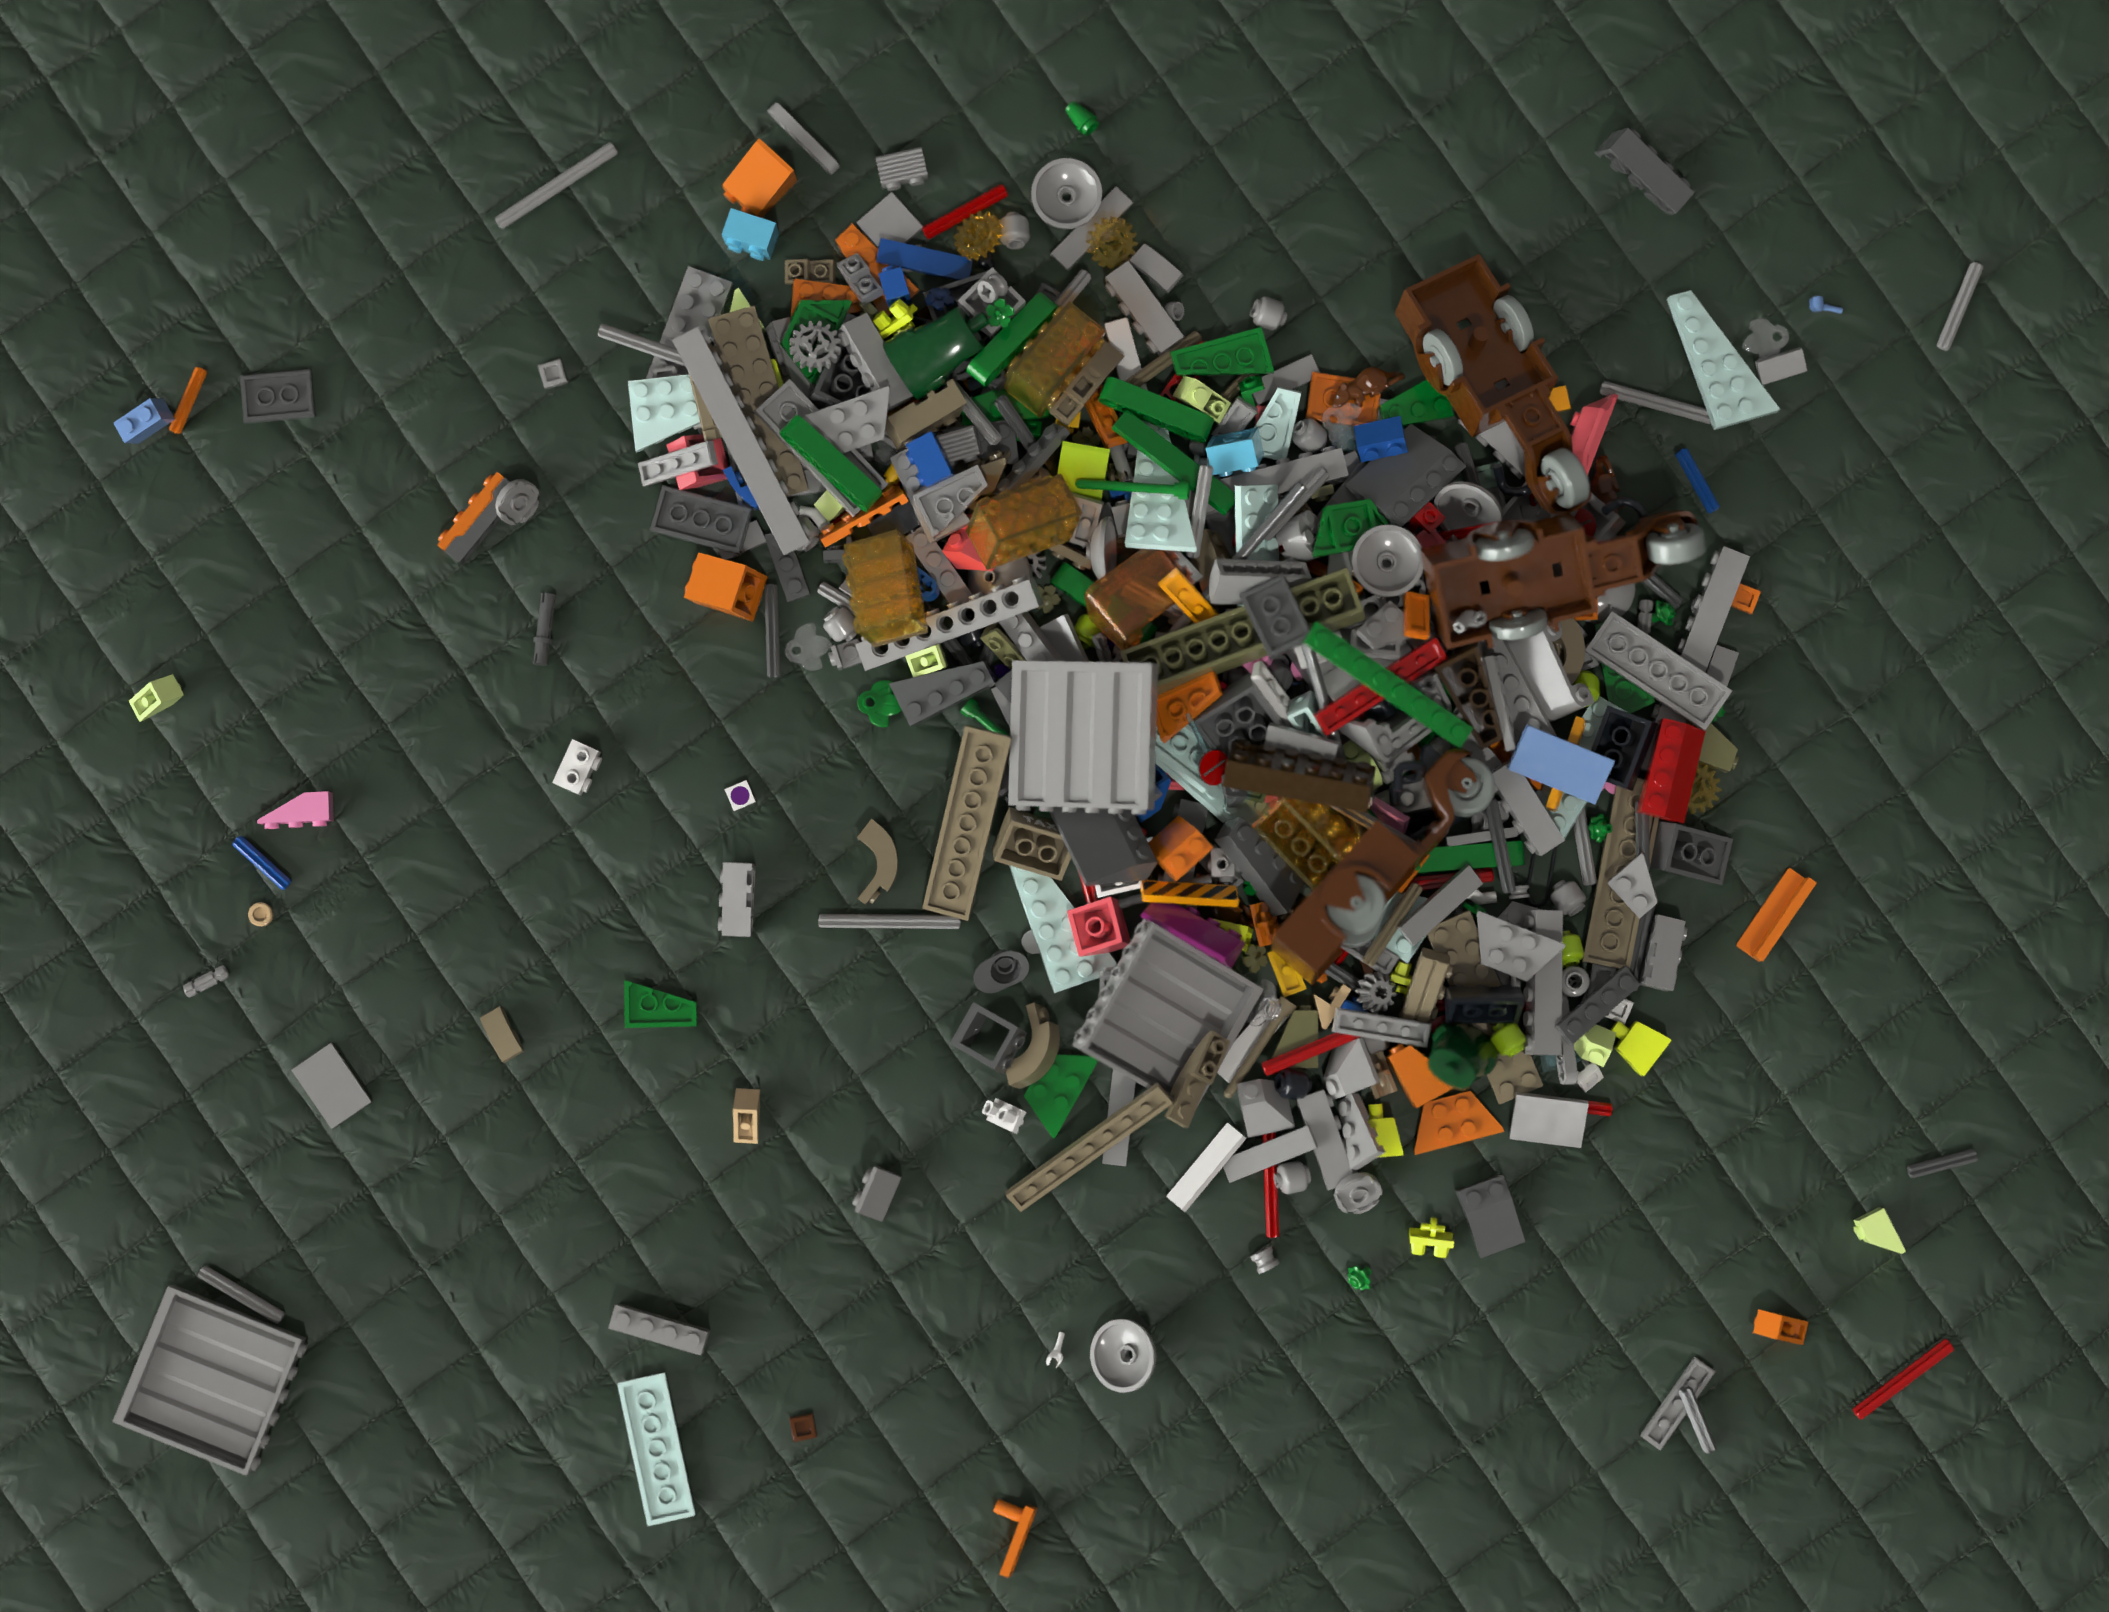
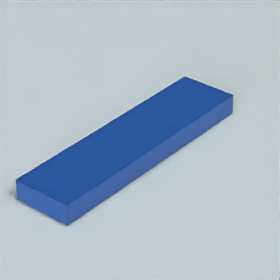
[876,238,973,281]

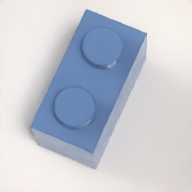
[113,398,175,444]

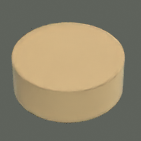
[248,902,274,927]

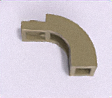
[1553,618,1585,685]
[857,819,898,905]
[1006,1002,1060,1089]

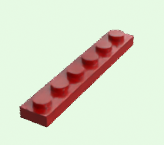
[1313,637,1448,736]

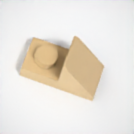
[1313,984,1351,1030]

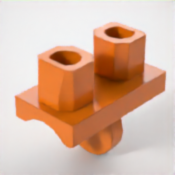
[1249,902,1279,947]

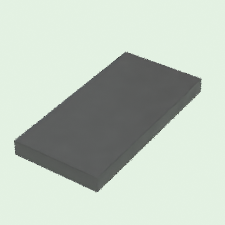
[650,485,754,555]

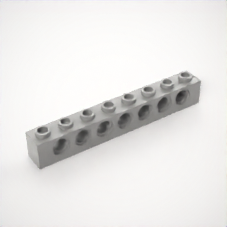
[855,576,1044,671]

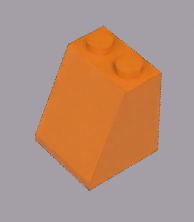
[722,138,797,218]
[684,552,768,621]
[1148,815,1214,882]
[1385,1044,1453,1108]

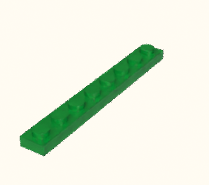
[1302,622,1473,748]

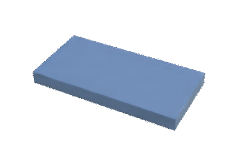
[1507,724,1615,805]

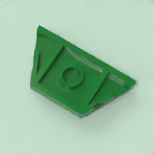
[780,300,852,385]
[1312,499,1388,558]
[1024,1055,1098,1139]

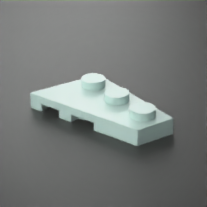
[1254,387,1302,460]

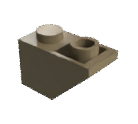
[962,450,1011,496]

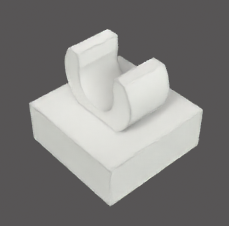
[1577,1060,1604,1093]

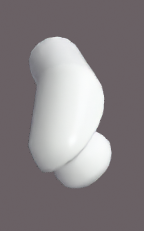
[799,506,830,533]
[1467,889,1497,905]

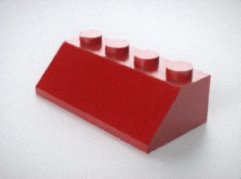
[1637,718,1706,824]

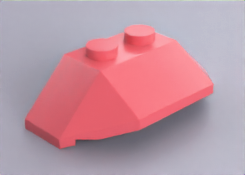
[1570,394,1618,475]

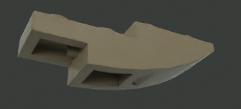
[1049,341,1125,427]
[1165,1030,1231,1128]

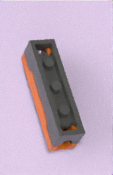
[437,472,510,566]

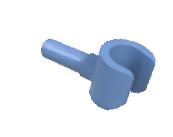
[1809,296,1843,314]

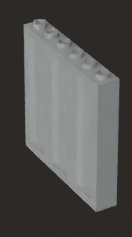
[1008,661,1158,814]
[1072,919,1264,1105]
[113,1285,307,1476]

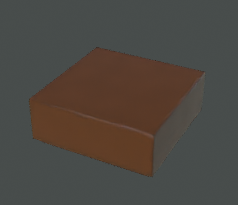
[789,1413,817,1442]

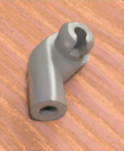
[1453,611,1487,633]

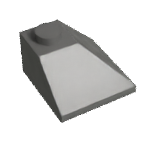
[1323,1037,1380,1100]
[1237,1079,1295,1138]

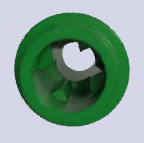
[1065,101,1099,136]

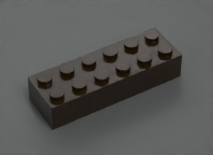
[1223,740,1376,813]

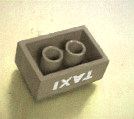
[992,807,1071,881]

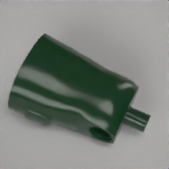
[883,306,990,400]
[1427,1021,1499,1090]

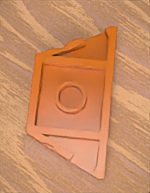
[1413,1091,1504,1155]

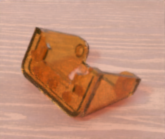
[1085,549,1191,651]

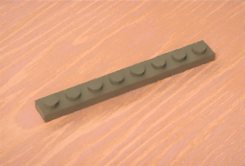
[1006,1082,1173,1212]

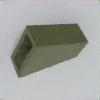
[1686,720,1739,773]
[1271,1006,1318,1068]

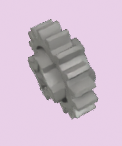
[789,321,841,372]

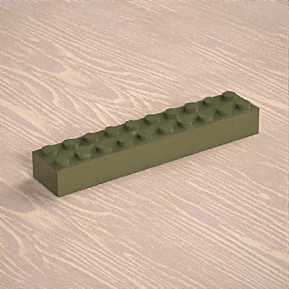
[1120,568,1366,695]

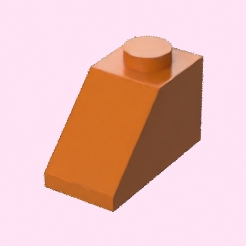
[1753,1309,1808,1345]

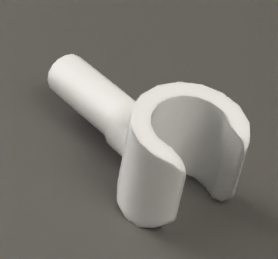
[1046,1332,1065,1368]

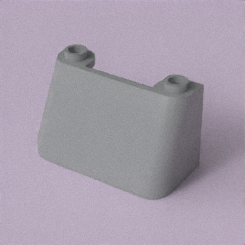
[1506,622,1595,723]
[1339,671,1452,762]

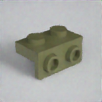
[980,622,1027,670]

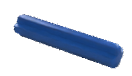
[1675,448,1720,513]
[232,836,291,890]

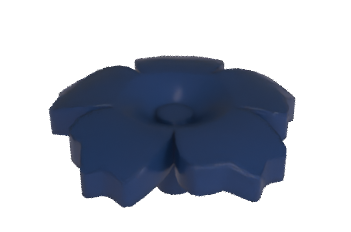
[925,288,954,311]

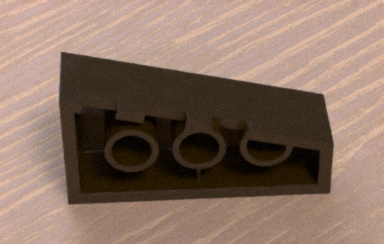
[1435,641,1503,750]

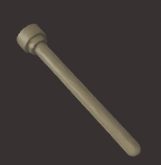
[1224,996,1297,1098]

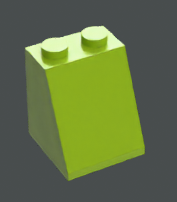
[1053,441,1110,506]

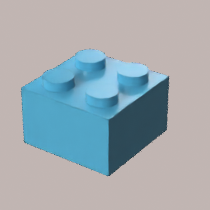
[722,208,779,261]
[1206,427,1264,477]

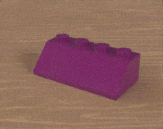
[1141,902,1245,969]

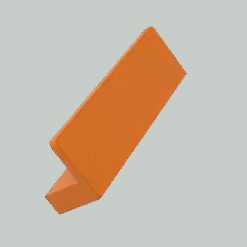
[1736,868,1817,962]

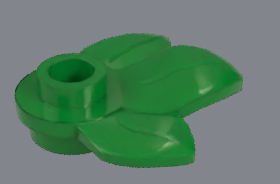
[857,680,902,727]

